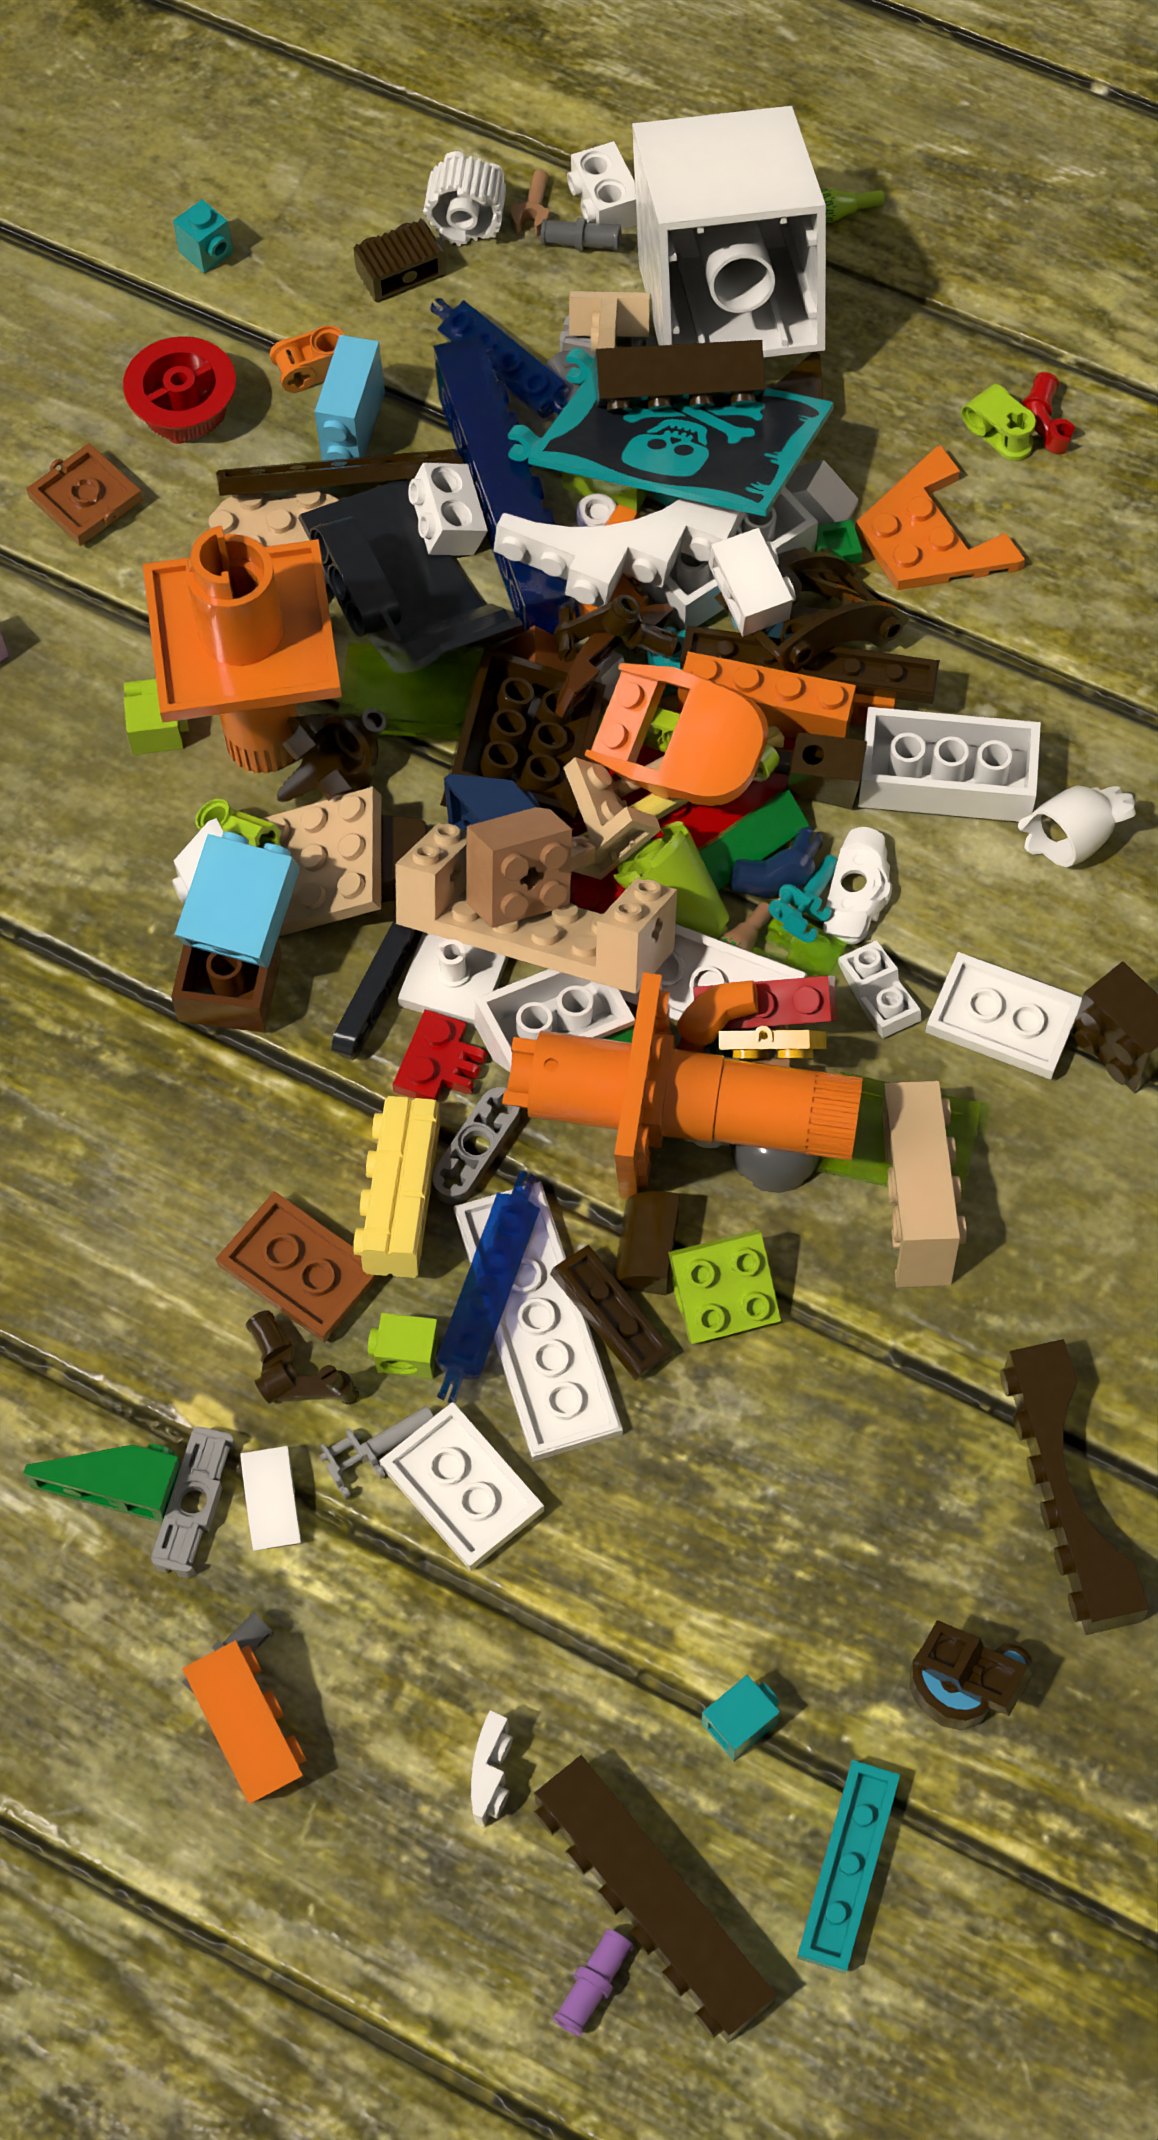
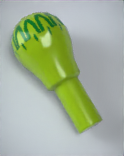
[821,188,885,224]

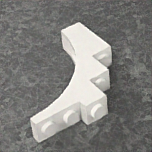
[494,498,746,608]

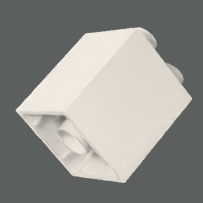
[632,106,826,357]

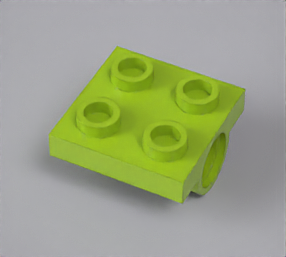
[668,1229,781,1344]

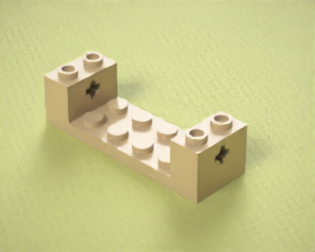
[396,823,677,994]

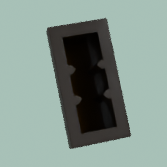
[614,1191,680,1295]

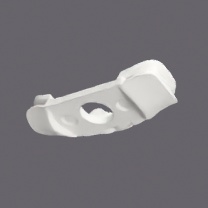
[823,827,892,945]

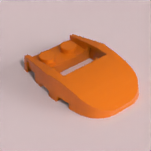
[585,663,768,806]

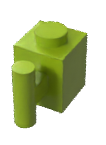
[124,678,189,755]

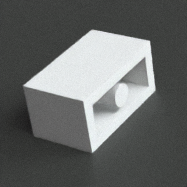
[709,528,796,637]

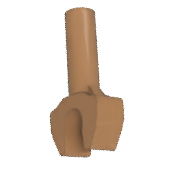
[511,170,550,236]

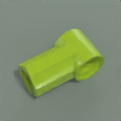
[195,799,281,849]

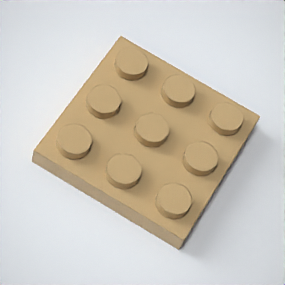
[261,787,381,937]

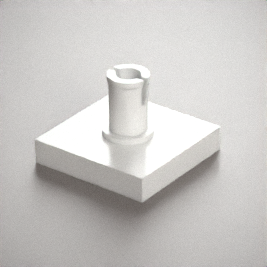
[398,932,509,1028]

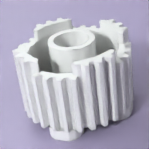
[423,151,506,247]

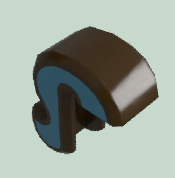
[910,1643,1034,1730]

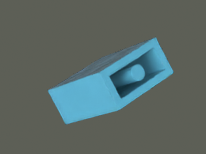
[314,335,385,461]
[174,832,300,968]

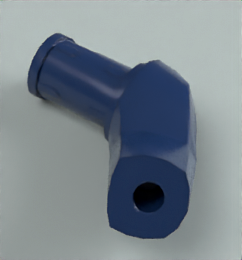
[730,827,823,898]

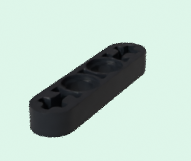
[331,917,423,1060]

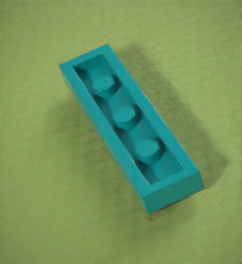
[796,1760,900,1974]

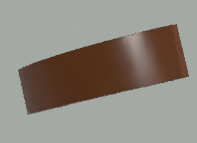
[555,603,674,718]

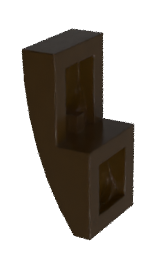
[914,1620,1032,1716]

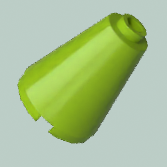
[614,821,729,939]

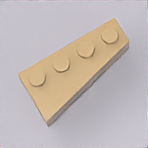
[881,1081,966,1288]

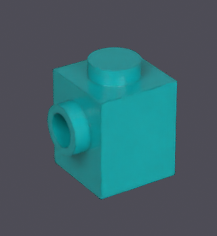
[173,199,233,274]

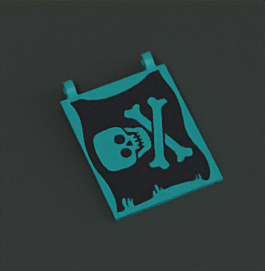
[508,348,834,517]

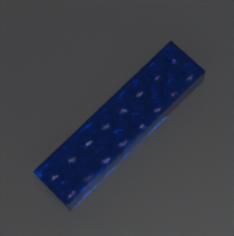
[433,334,580,635]

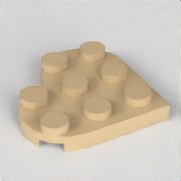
[208,487,339,547]

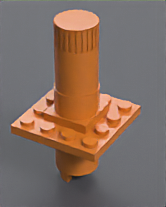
[143,525,342,774]
[502,972,863,1199]

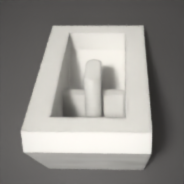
[785,460,859,525]

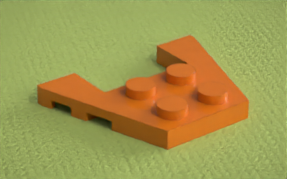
[855,445,1025,590]

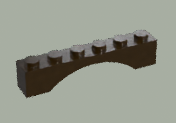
[1000,1339,1149,1635]

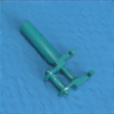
[768,855,838,943]

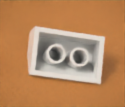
[474,969,635,1072]

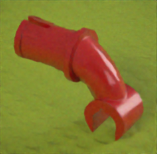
[1021,372,1075,454]

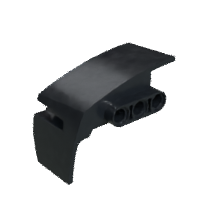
[298,479,524,673]

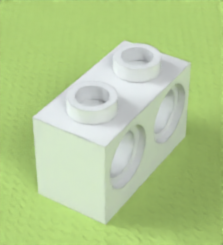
[567,141,637,230]
[408,463,488,556]

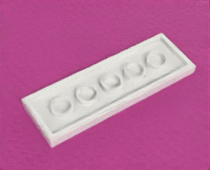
[453,1181,623,1462]

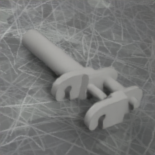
[319,1406,434,1500]

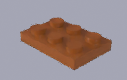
[216,1191,381,1343]

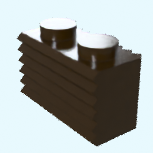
[353,218,446,302]

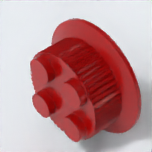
[123,336,236,444]

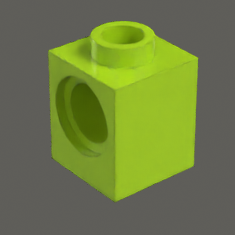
[368,1313,439,1379]

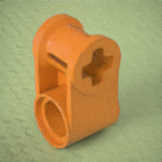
[270,325,344,393]

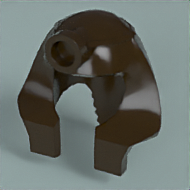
[277,708,386,802]

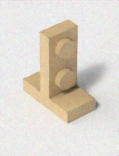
[569,291,650,352]
[563,757,661,880]

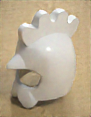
[1018,786,1136,867]

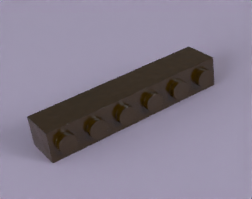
[534,1755,777,2043]

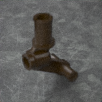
[554,595,678,662]
[245,1310,359,1405]

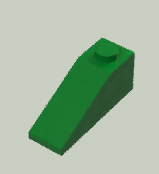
[23,1443,181,1523]

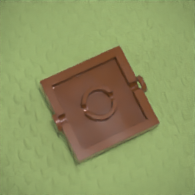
[26,443,143,546]

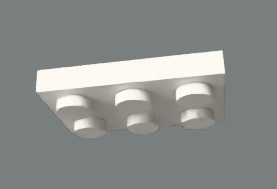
[925,952,1082,1080]
[379,1402,544,1571]

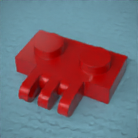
[392,1009,488,1101]

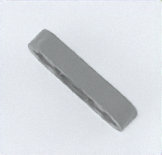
[432,1087,521,1205]

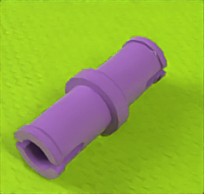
[553,1929,634,2037]

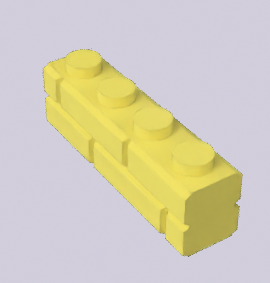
[354,1096,440,1278]

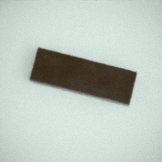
[550,1245,674,1381]

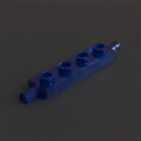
[430,298,570,419]
[435,1171,540,1403]

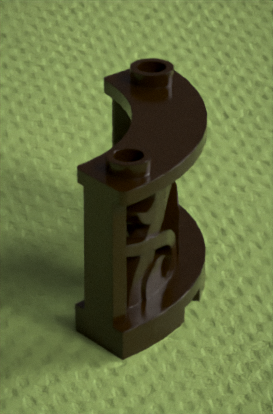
[714,547,909,673]

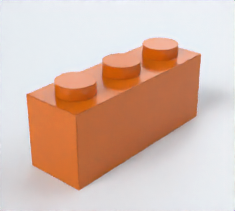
[182,1640,307,1804]

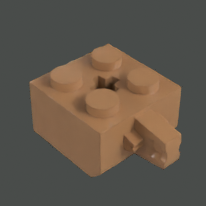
[466,807,595,928]

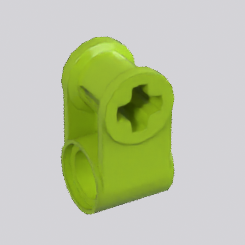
[961,383,1036,461]

